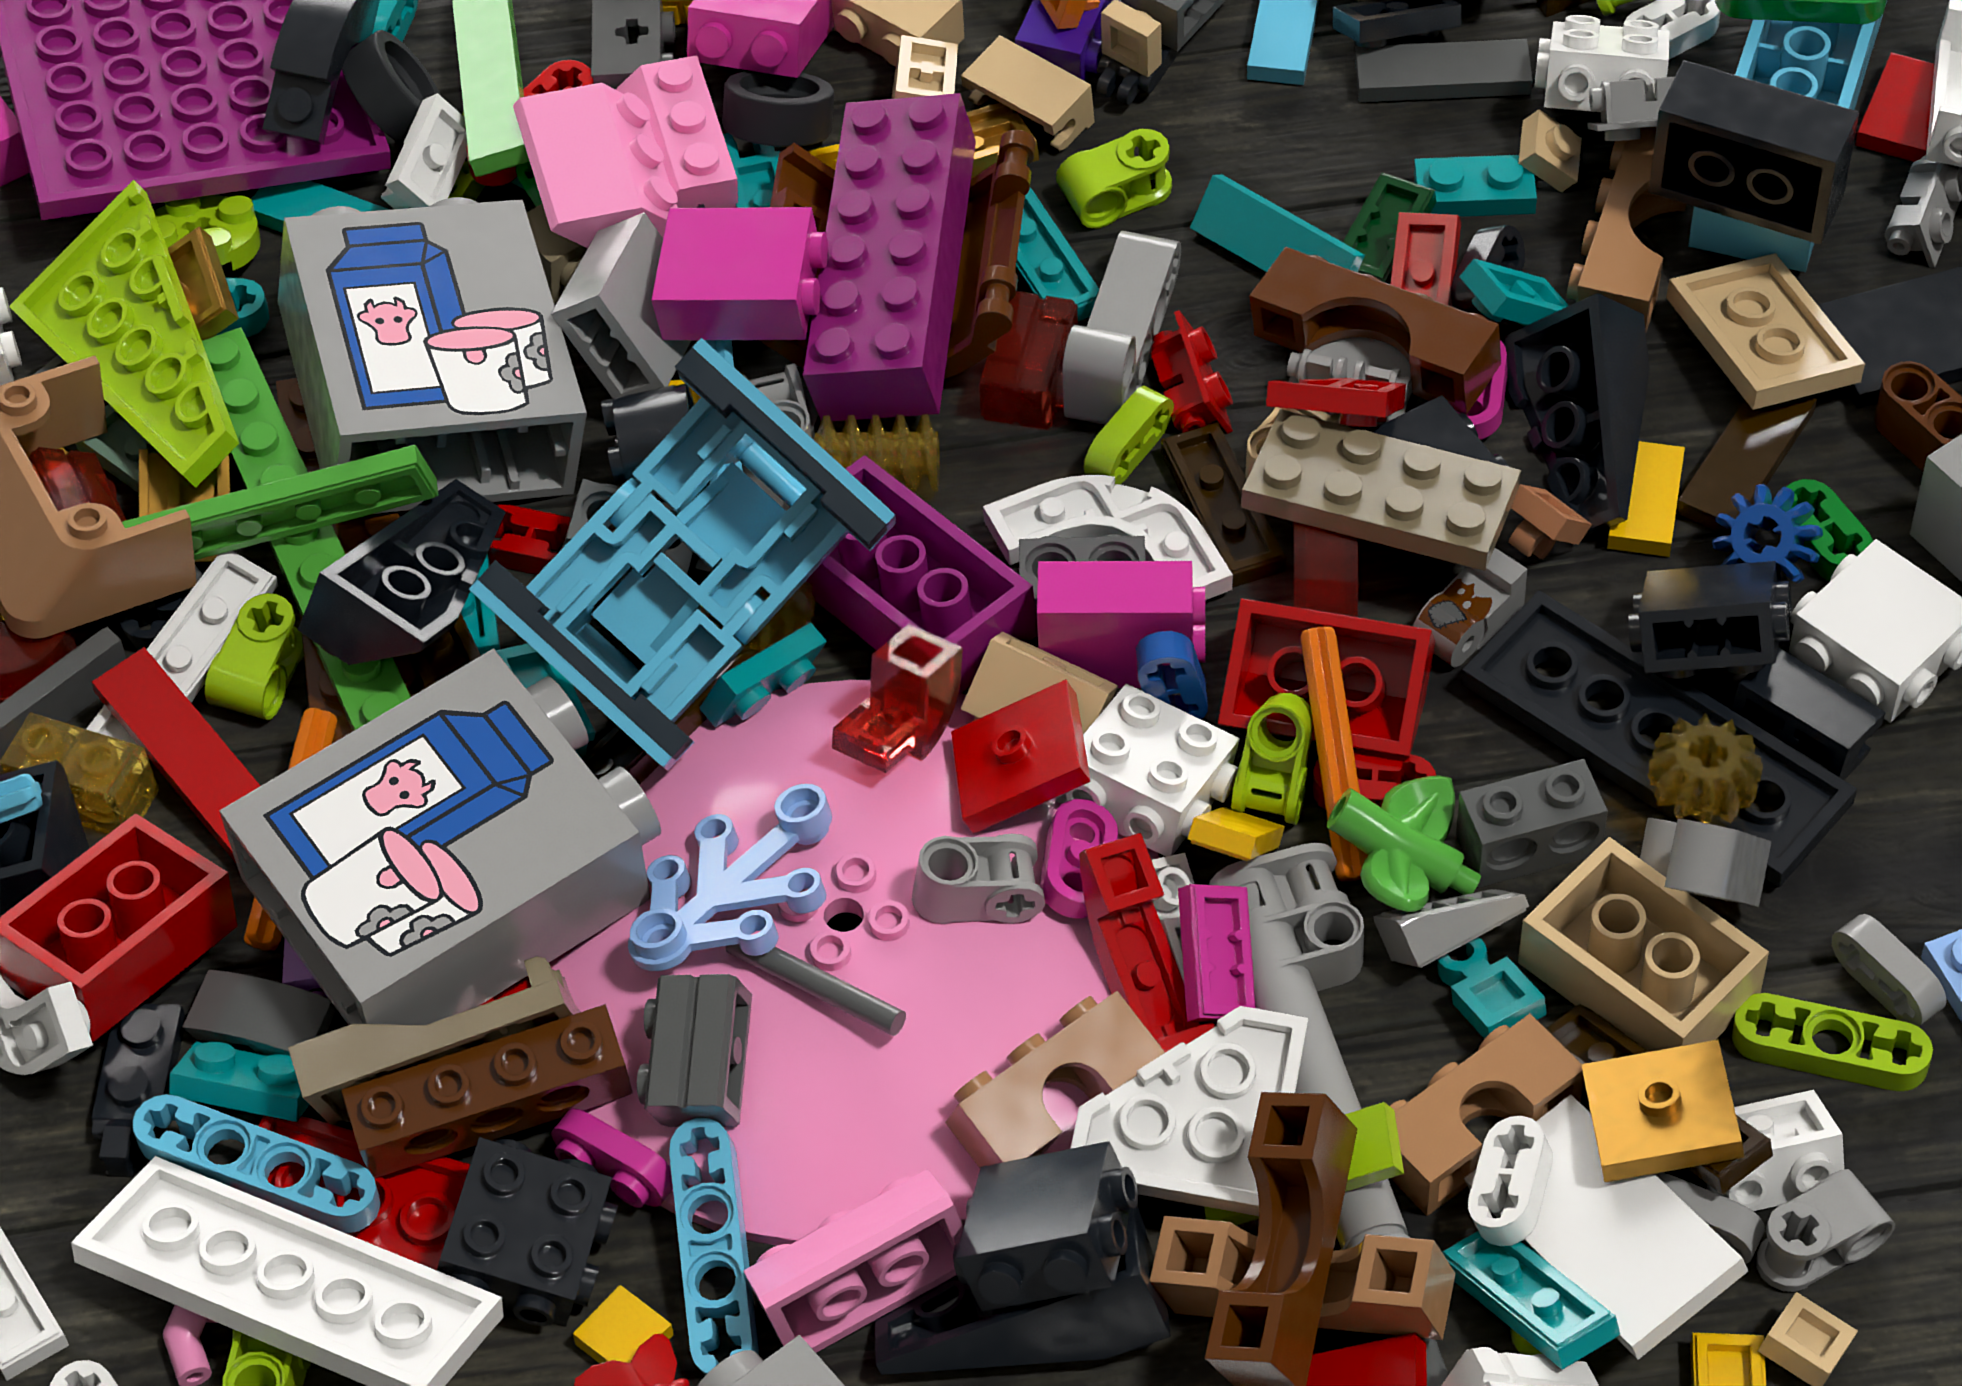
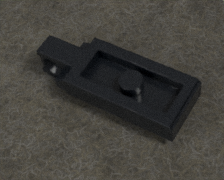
[92,1003,186,1178]

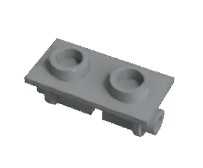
[1588,77,1675,141]
[1885,156,1962,268]

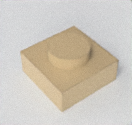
[1101,0,1162,77]
[1519,109,1582,192]
[1758,1292,1858,1386]

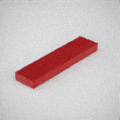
[92,647,260,863]

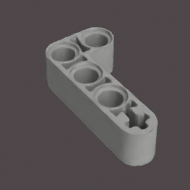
[1063,231,1181,425]
[1640,818,1771,907]

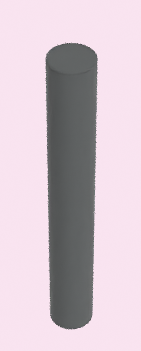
[726,934,906,1036]

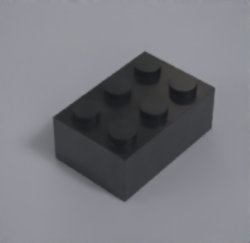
[1648,60,1859,245]

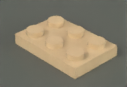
[1666,253,1865,410]

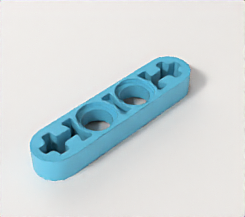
[133,1094,380,1233]
[669,1118,759,1376]

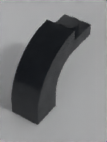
[262,0,380,145]

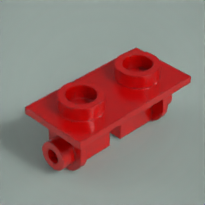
[1150,310,1233,434]

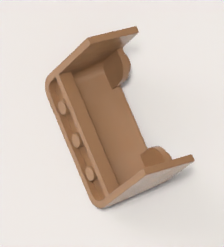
[0,356,197,639]

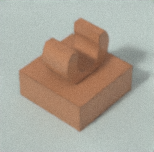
[1508,484,1592,559]

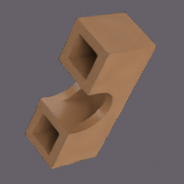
[945,991,1165,1168]
[1390,1013,1584,1216]

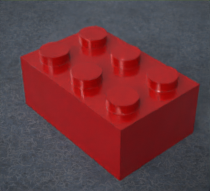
[0,813,238,1042]

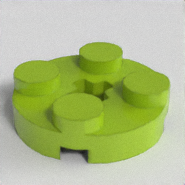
[154,195,261,271]

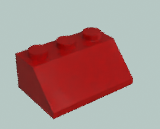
[1218,598,1435,758]

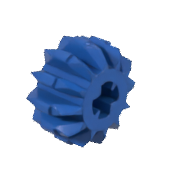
[1712,484,1823,584]

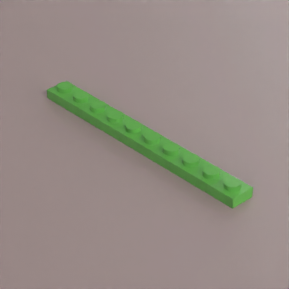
[202,327,411,731]

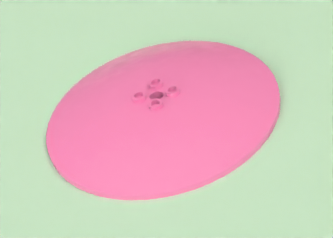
[549,680,1160,1245]

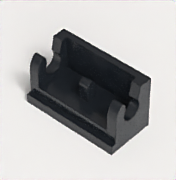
[1731,648,1886,780]

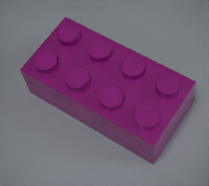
[800,455,1038,706]

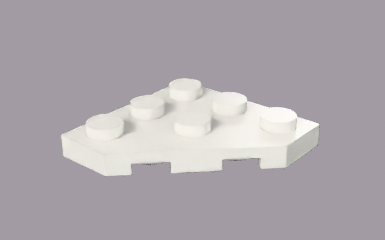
[1071,1006,1308,1216]

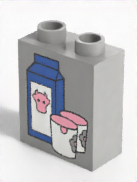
[278,197,587,514]
[219,648,661,1025]

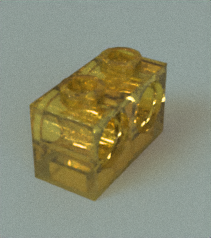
[0,712,159,834]

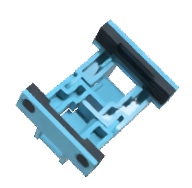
[469,338,896,771]

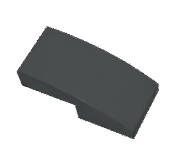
[183,970,337,1056]

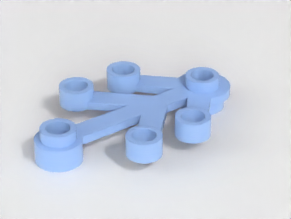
[628,784,832,971]

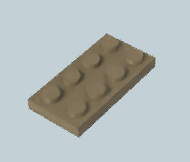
[1241,409,1521,571]

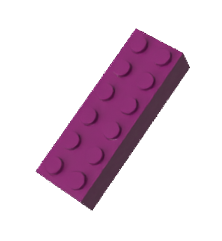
[803,93,976,422]

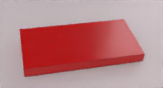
[259,1115,470,1271]

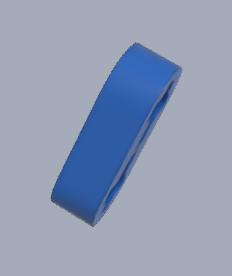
[1136,631,1208,719]

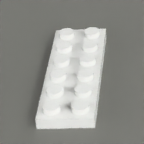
[71,1156,503,1386]

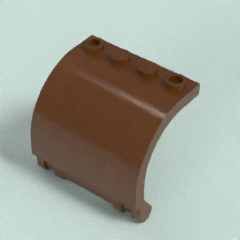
[759,130,1036,379]

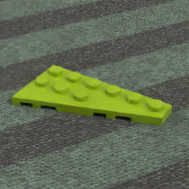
[9,180,239,488]

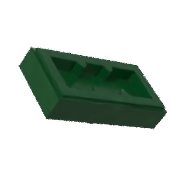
[1343,172,1437,284]

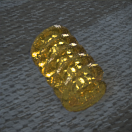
[814,414,940,492]

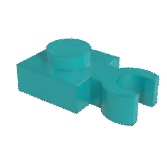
[1436,937,1547,1039]

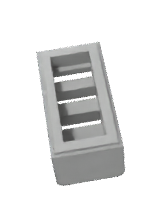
[1374,889,1529,968]

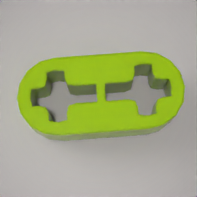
[1084,386,1174,485]

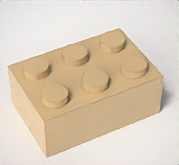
[1518,837,1769,1052]

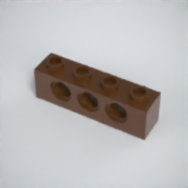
[341,1004,633,1178]

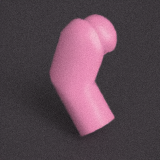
[163,1305,217,1386]

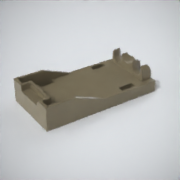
[288,956,580,1128]

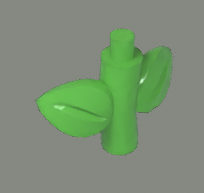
[1327,775,1481,912]

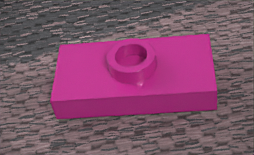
[1178,884,1256,1023]

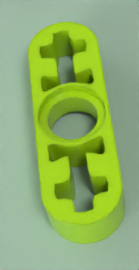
[1731,993,1933,1091]

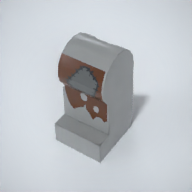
[1413,548,1527,667]

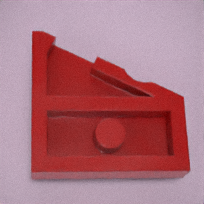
[1266,378,1406,427]

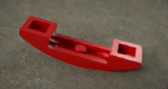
[1079,833,1215,1053]

